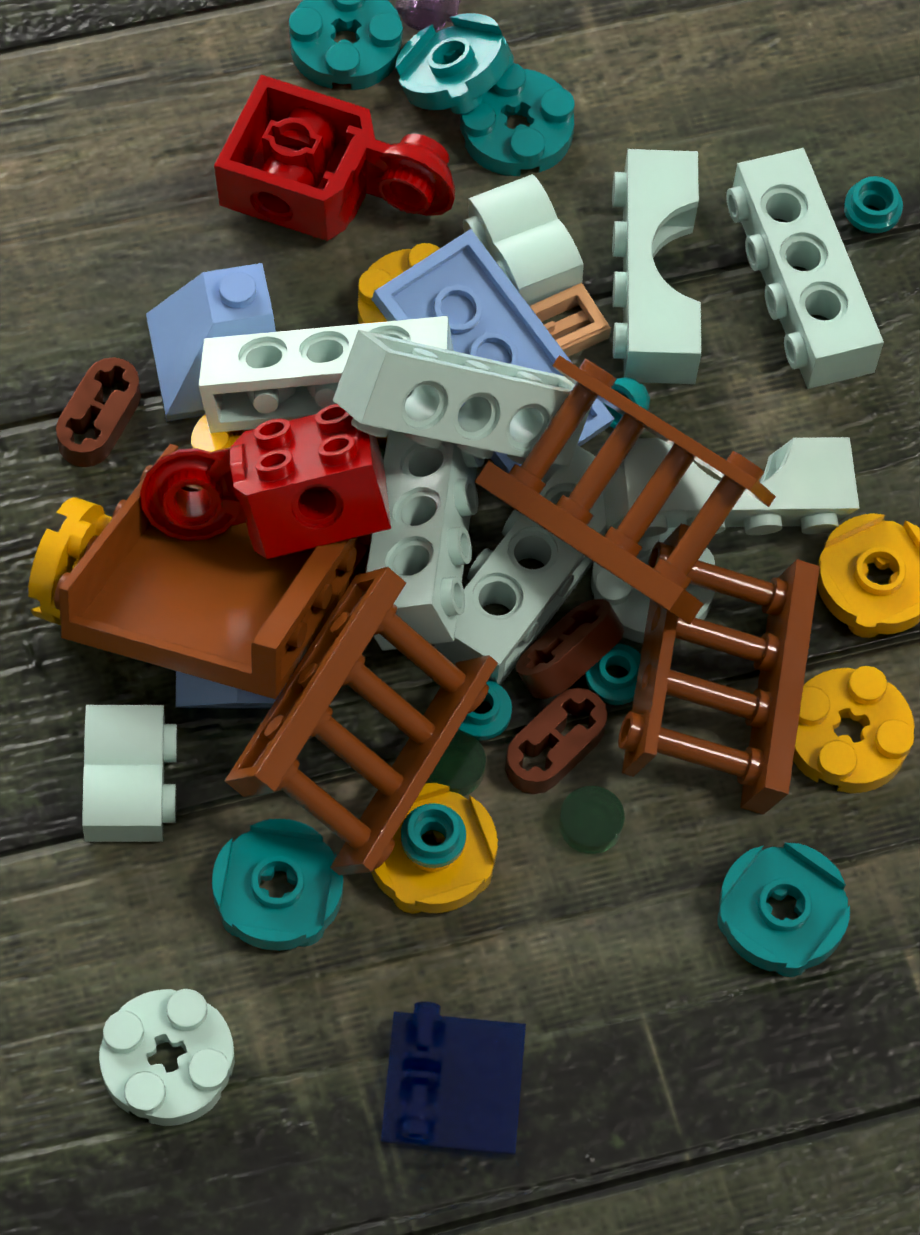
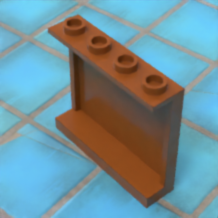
[54,444,372,699]

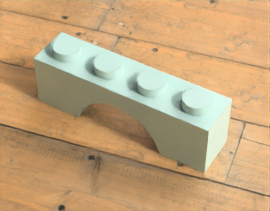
[612,149,701,384]
[603,437,860,537]

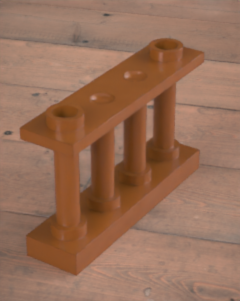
[475,355,776,625]
[618,523,820,815]
[225,567,498,875]

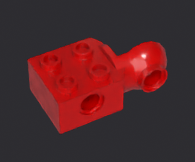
[214,74,455,241]
[140,404,391,559]

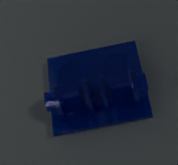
[381,1002,526,1155]

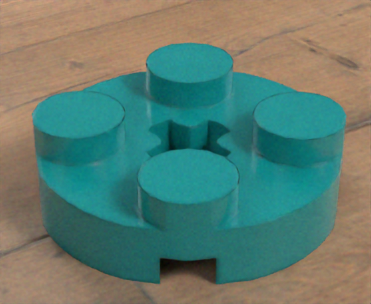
[289,0,403,90]
[396,13,514,114]
[460,63,575,176]
[212,819,343,950]
[717,843,850,977]

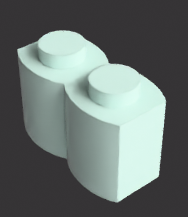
[463,174,583,306]
[82,705,177,842]

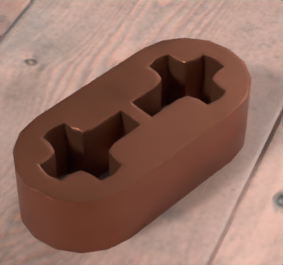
[56,357,141,467]
[516,599,624,699]
[505,688,607,794]

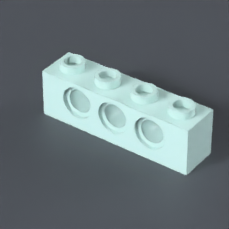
[726,148,884,389]
[199,316,454,433]
[333,329,592,467]
[366,430,484,651]
[434,445,609,686]

